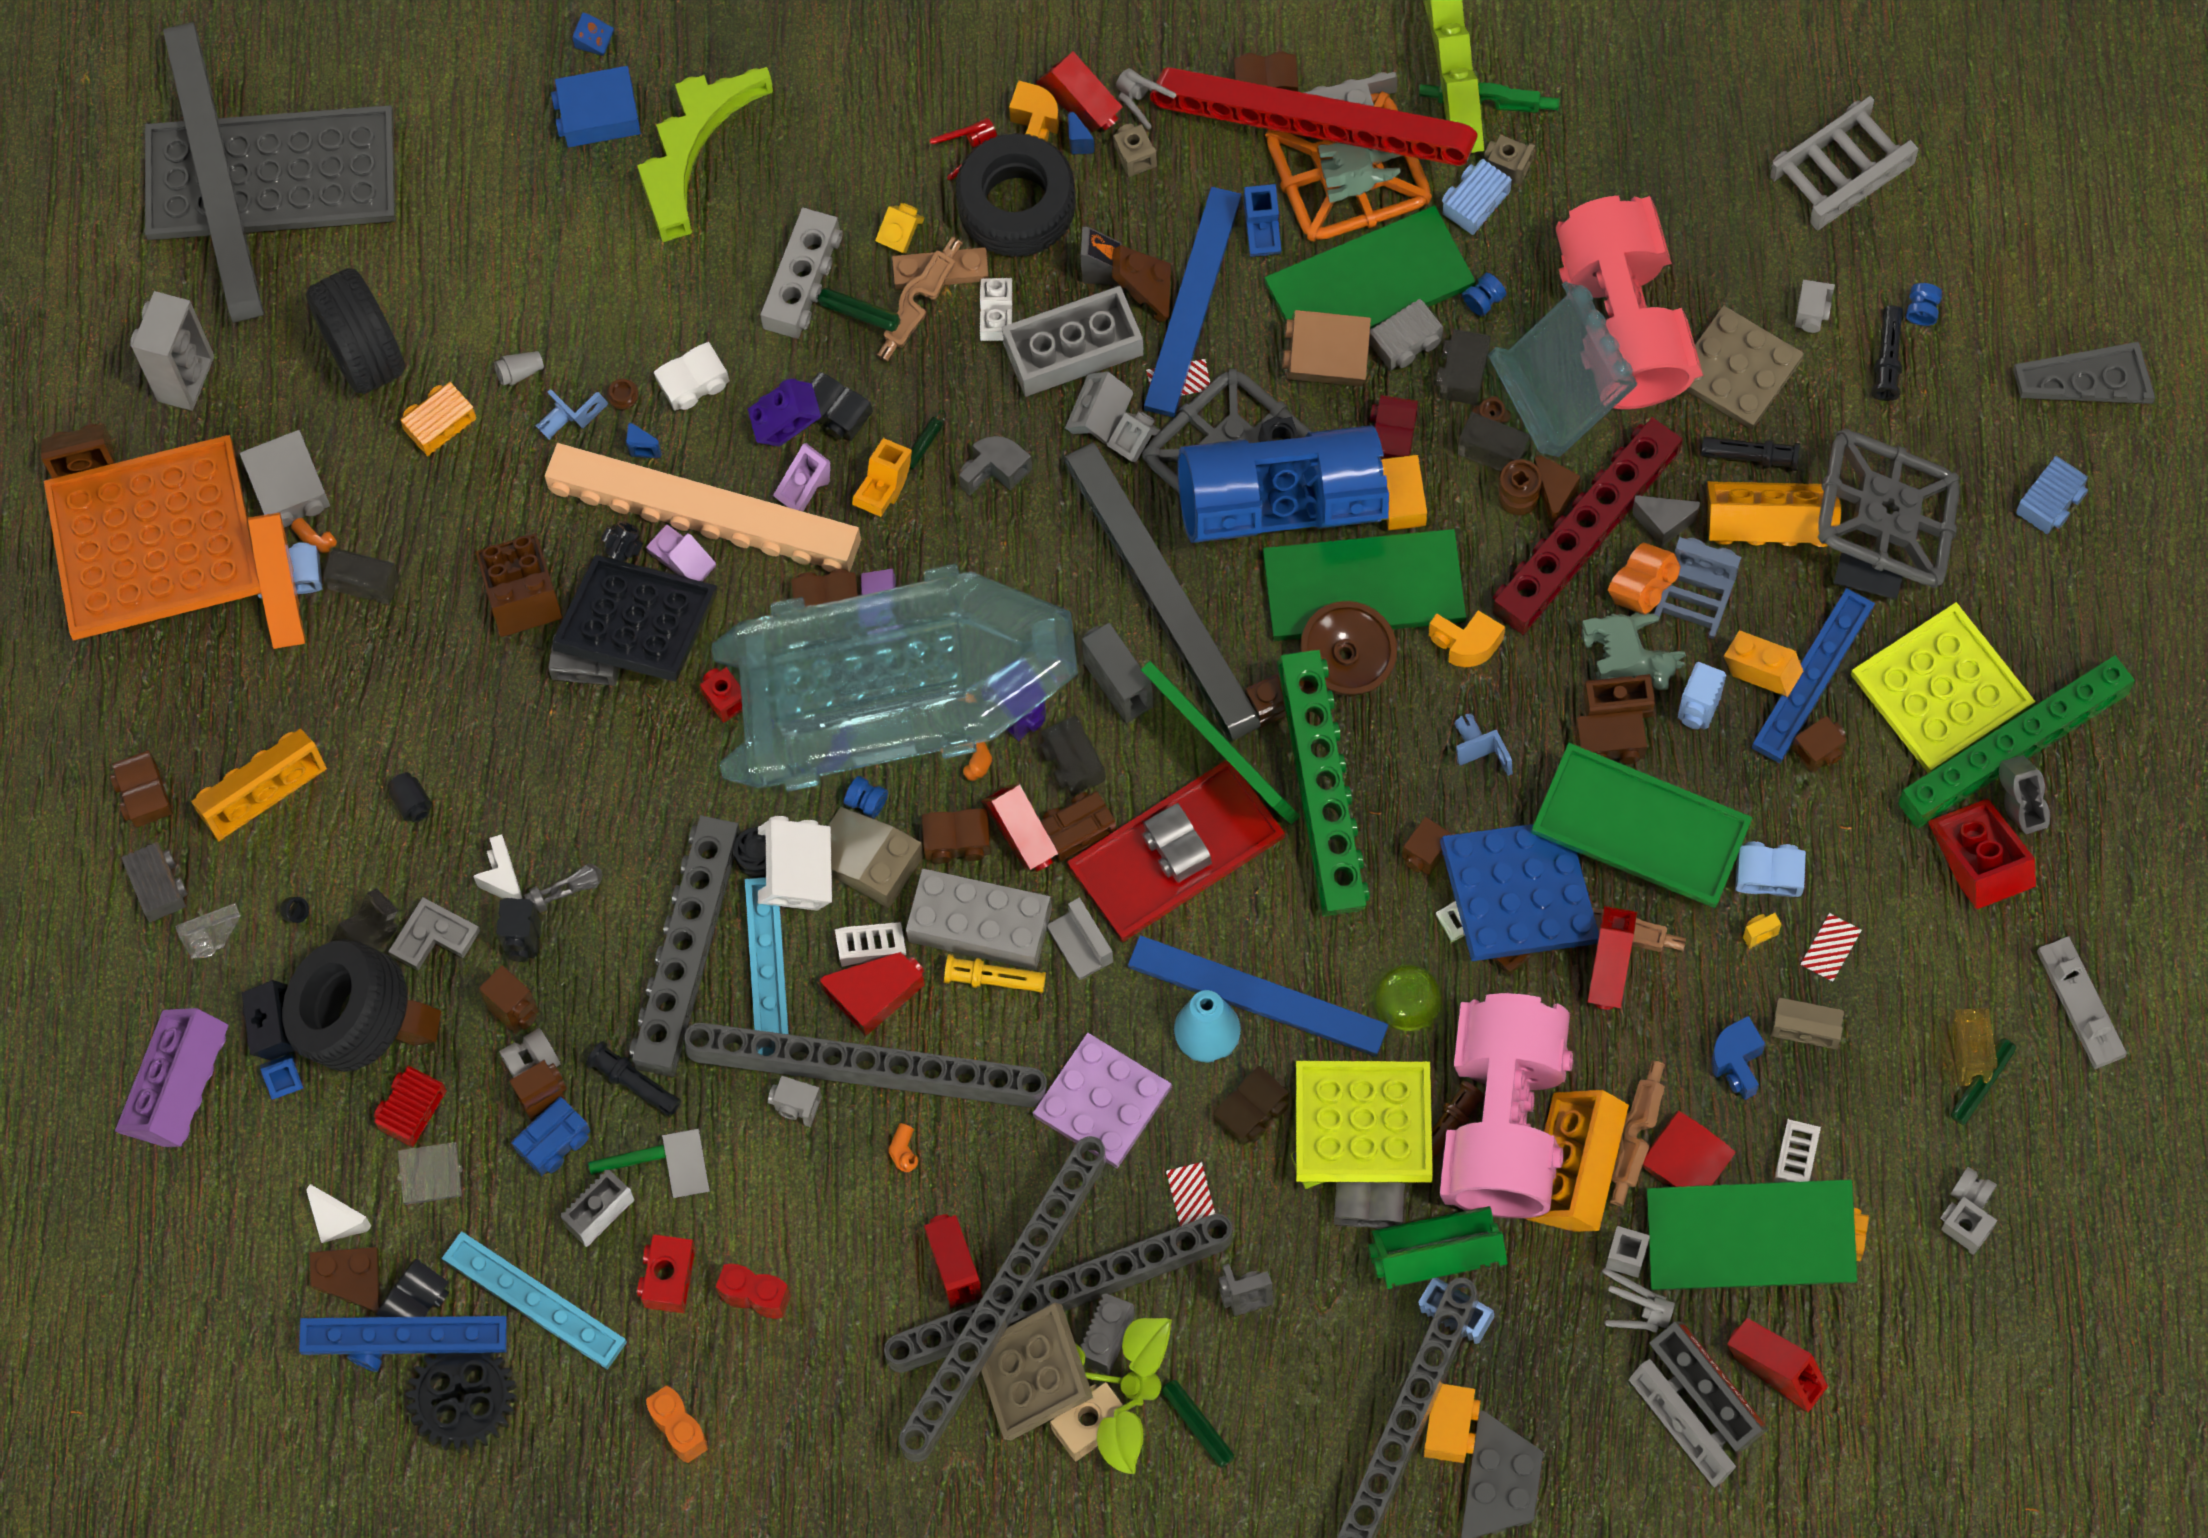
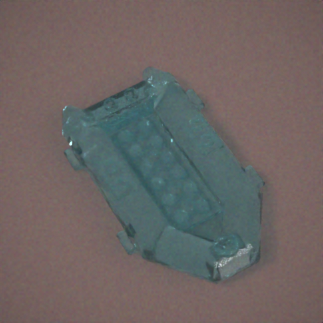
[712,563,1078,791]

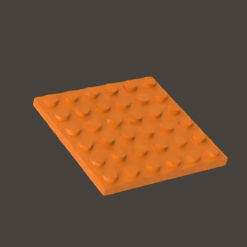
[44,435,261,641]

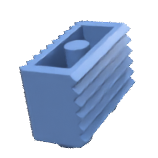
[2016,456,2088,534]

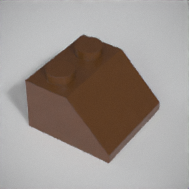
[41,424,116,479]

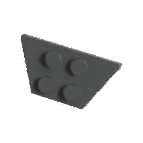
[1461,1410,1543,1538]

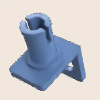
[535,389,608,440]
[1455,714,1513,776]

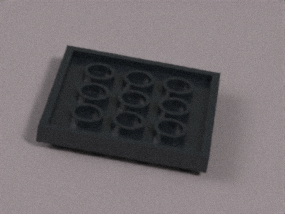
[552,555,717,682]

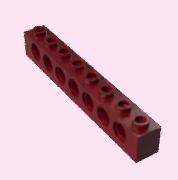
[1493,417,1683,636]

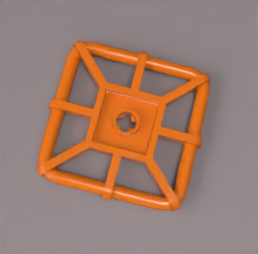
[1265,91,1432,242]

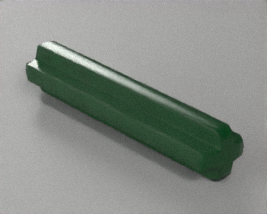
[817,288,901,332]
[1951,1038,2016,1125]
[1162,1379,1234,1468]

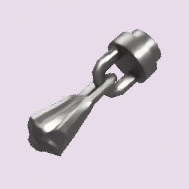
[524,863,603,913]

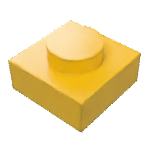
[1743,913,1781,948]

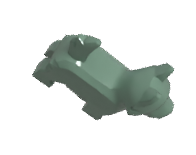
[1318,143,1402,203]
[1581,612,1686,690]

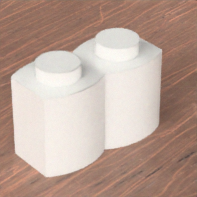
[654,342,730,411]

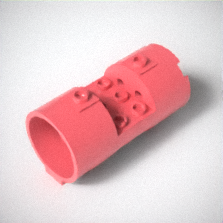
[1556,195,1703,409]

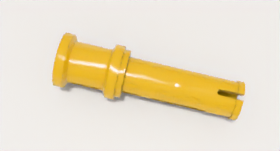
[944,954,1046,993]

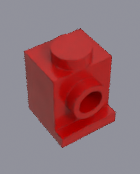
[700,667,750,723]

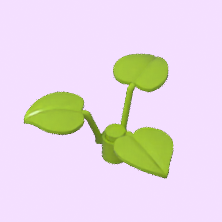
[1075,1318,1172,1474]

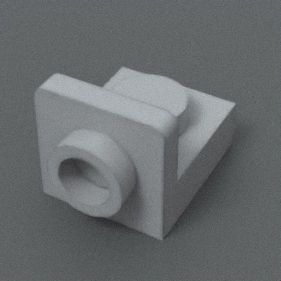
[1107,411,1161,462]

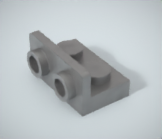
[1218,1264,1273,1317]

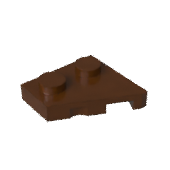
[1112,245,1171,322]
[310,1247,380,1313]

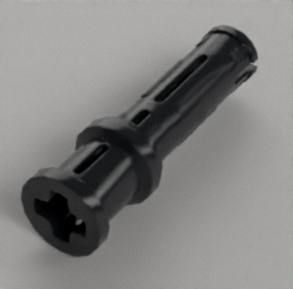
[1871,305,1903,401]
[1701,436,1800,471]
[586,1041,681,1117]

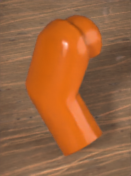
[291,518,337,553]
[963,733,992,781]
[888,1123,918,1172]

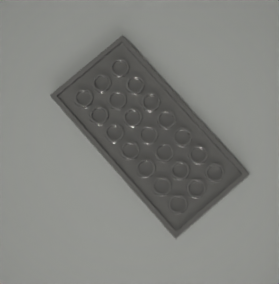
[145,105,396,240]

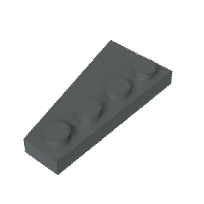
[2013,342,2155,404]

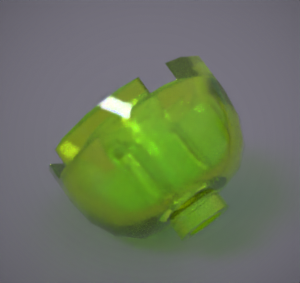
[1375,964,1442,1032]

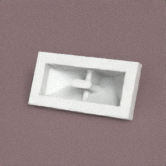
[306,1184,371,1243]

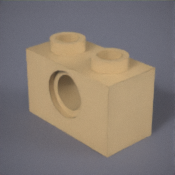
[1050,1382,1123,1462]

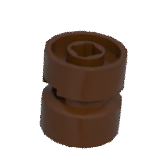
[1498,459,1542,515]

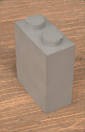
[240,430,330,528]

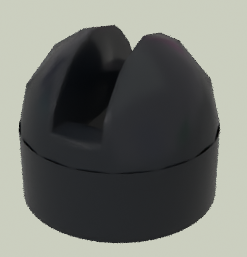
[279,896,309,923]

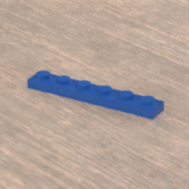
[1752,588,1875,764]
[299,1316,507,1355]

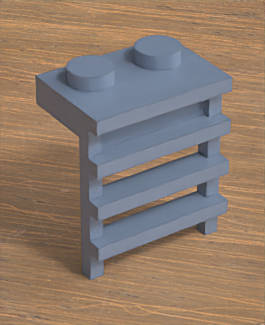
[1654,537,1741,639]

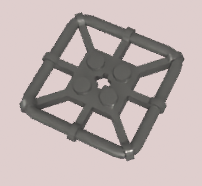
[1142,368,1312,493]
[1817,428,1960,588]

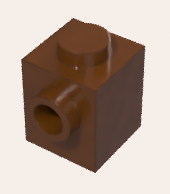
[1792,716,1847,773]

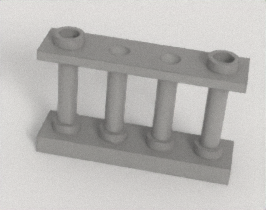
[1770,96,1918,231]

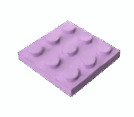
[1033,1033,1172,1169]

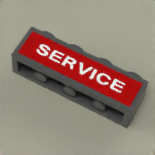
[1649,1322,1769,1452]

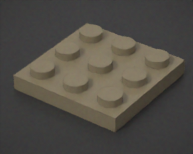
[1686,305,1804,430]
[975,1303,1093,1441]

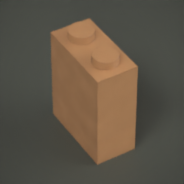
[1282,310,1371,387]

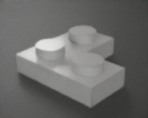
[388,897,480,971]

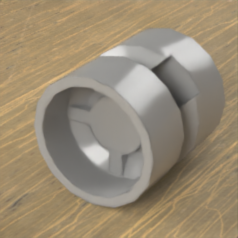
[499,1028,561,1077]

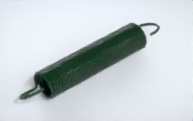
[907,410,946,476]

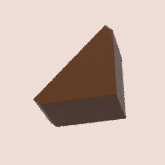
[1534,455,1581,526]

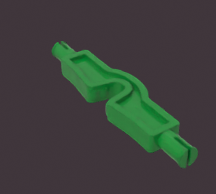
[1419,82,1560,113]

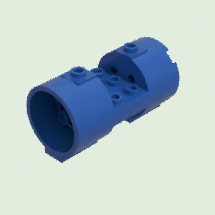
[1178,425,1389,543]

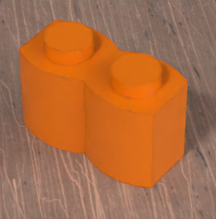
[1608,542,1681,615]
[646,1385,708,1463]

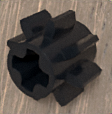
[601,521,644,561]

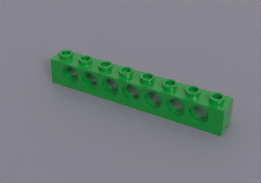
[1277,650,1370,917]
[1898,655,2135,829]

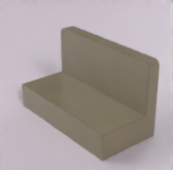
[1771,998,1844,1050]

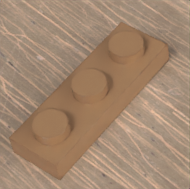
[892,247,989,290]

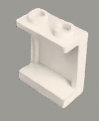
[758,816,832,911]

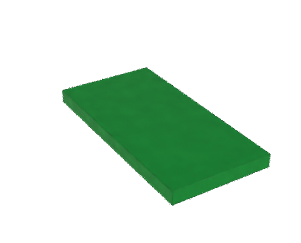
[1265,205,1476,330]
[1263,529,1466,641]
[1141,661,1301,825]
[1531,743,1753,909]
[1647,1180,1858,1291]

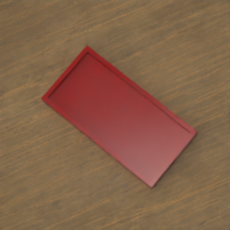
[1067,760,1285,943]

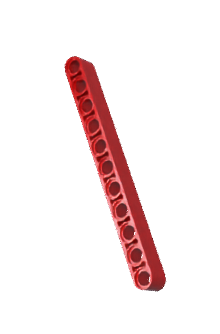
[1150,67,1478,166]

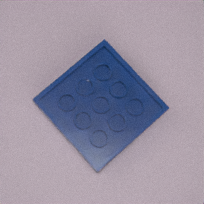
[1440,824,1599,961]

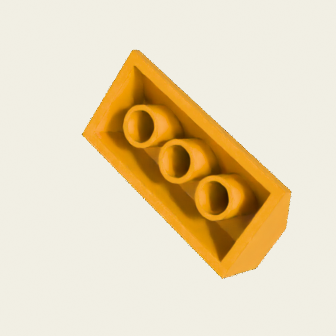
[1707,481,1841,547]
[191,728,327,842]
[1524,1090,1629,1232]

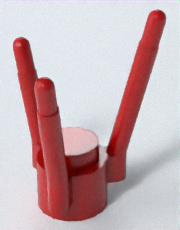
[929,118,997,181]

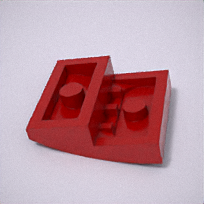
[1642,1111,1736,1187]

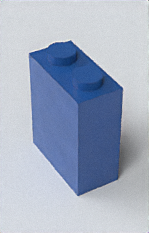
[551,66,641,148]

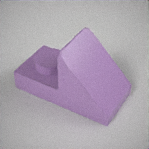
[773,443,830,512]
[646,524,716,582]

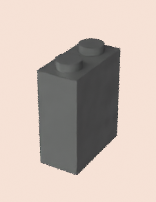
[1082,623,1153,723]

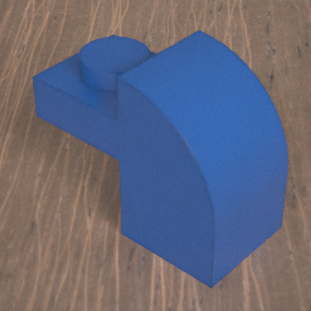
[1244,184,1282,257]
[1711,1016,1765,1100]

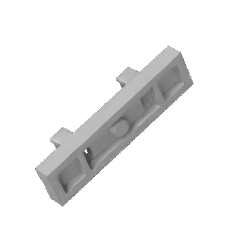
[2037,936,2127,1070]
[1629,1359,1736,1488]

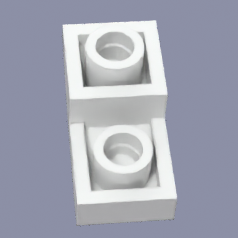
[980,278,1012,341]

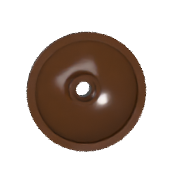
[1300,601,1397,696]

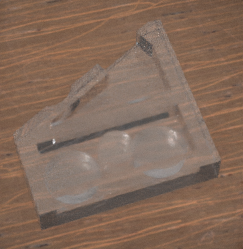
[175,903,240,959]

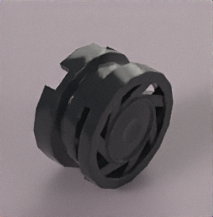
[734,827,766,878]

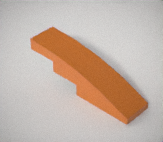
[248,512,306,649]

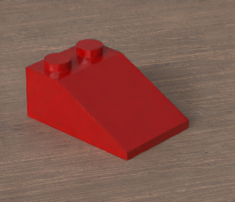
[1929,798,2036,909]

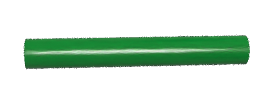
[588,1145,666,1175]

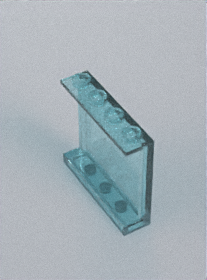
[1488,282,1638,457]

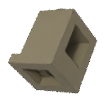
[1113,124,1157,177]
[1484,135,1535,185]

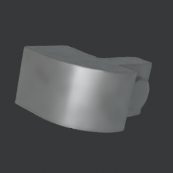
[959,436,1032,496]

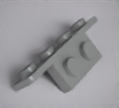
[1304,72,1398,106]

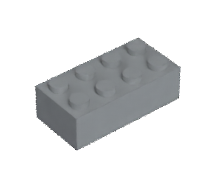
[1002,286,1144,397]
[131,291,215,411]
[906,868,1052,970]

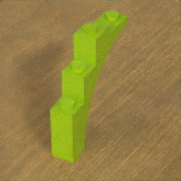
[1422,0,1484,153]
[637,67,773,243]

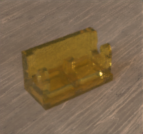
[1952,1008,1998,1086]

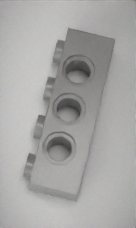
[760,207,843,339]

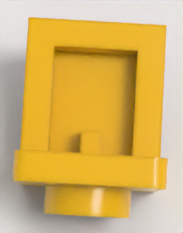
[875,203,924,253]

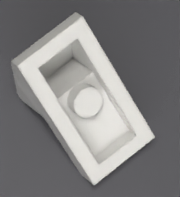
[473,834,523,899]

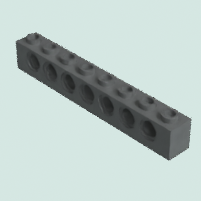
[629,815,741,1078]

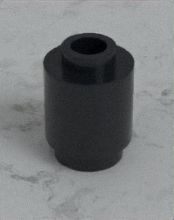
[388,772,432,822]

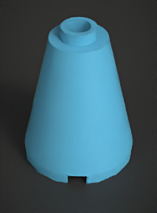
[1174,990,1241,1063]

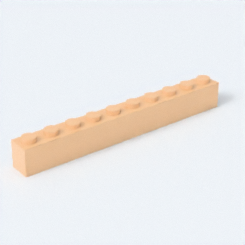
[544,443,861,572]

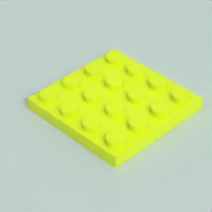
[1851,602,2036,773]
[1296,1061,1433,1182]

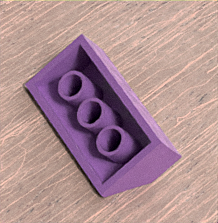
[115,1008,229,1147]

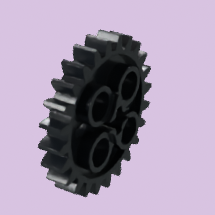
[406,1353,518,1453]

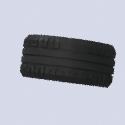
[956,133,1076,257]
[306,268,405,394]
[282,939,408,1072]

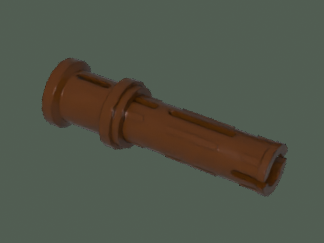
[1432,1081,1485,1161]

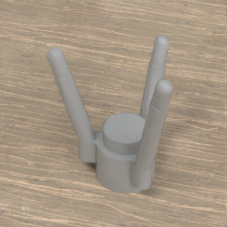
[1116,68,1176,129]
[1602,1268,1675,1332]

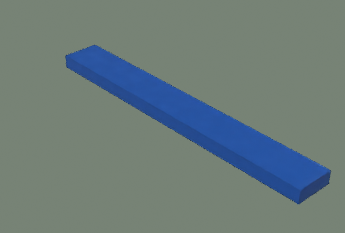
[1144,187,1242,418]
[1128,935,1389,1057]

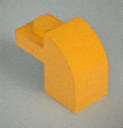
[1009,80,1059,141]
[852,438,912,517]
[1428,610,1505,667]

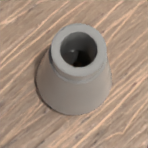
[494,351,544,386]

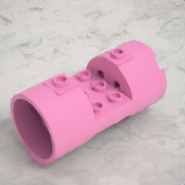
[1440,993,1573,1218]

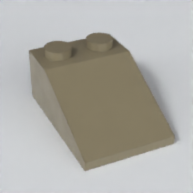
[828,807,924,909]

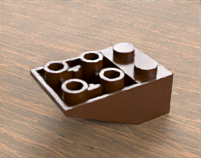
[475,533,563,637]

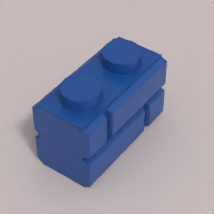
[511,1097,590,1177]

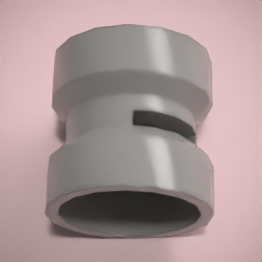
[1951,1167,1997,1209]

